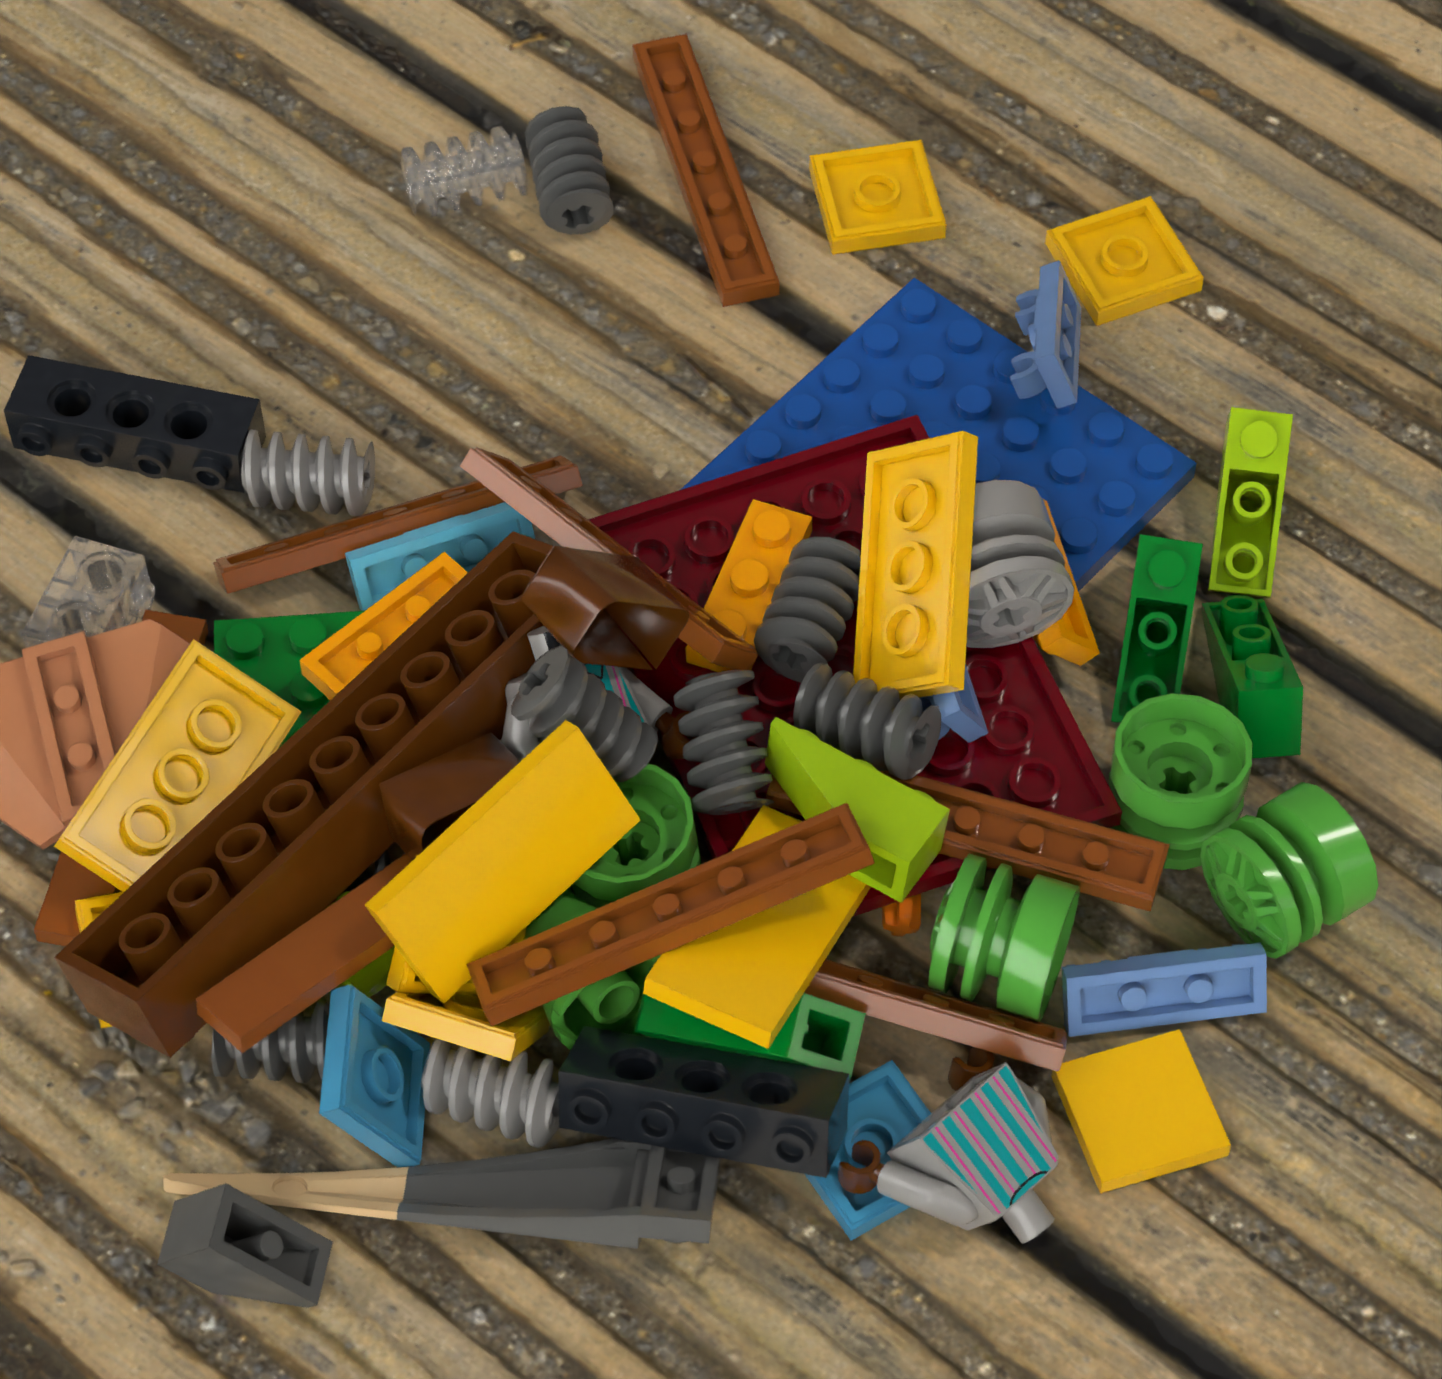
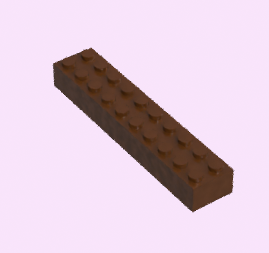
[54,531,619,1058]

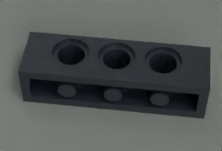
[4,355,266,493]
[559,1026,850,1178]

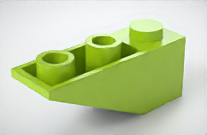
[1208,407,1293,598]
[765,717,950,903]

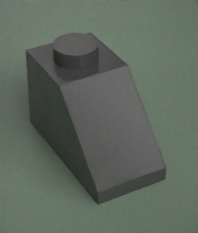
[157,1183,333,1308]

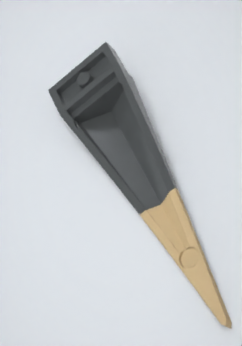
[163,1138,721,1249]

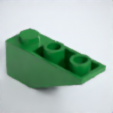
[1111,534,1203,723]
[1201,595,1303,758]
[634,965,866,1079]

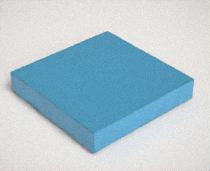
[319,984,430,1167]
[805,1060,931,1241]

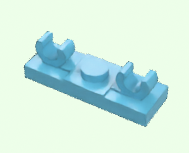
[345,502,536,611]

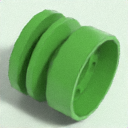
[1108,693,1252,870]
[568,764,702,908]
[1200,782,1379,959]
[928,853,1080,1023]

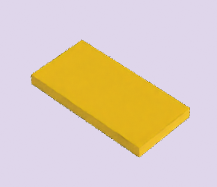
[853,431,978,700]
[54,639,302,892]
[365,720,641,1004]
[643,805,871,1049]

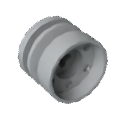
[966,480,1074,648]

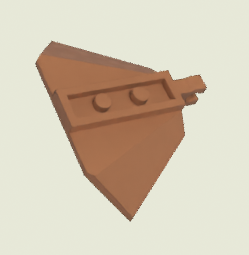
[0,619,189,850]

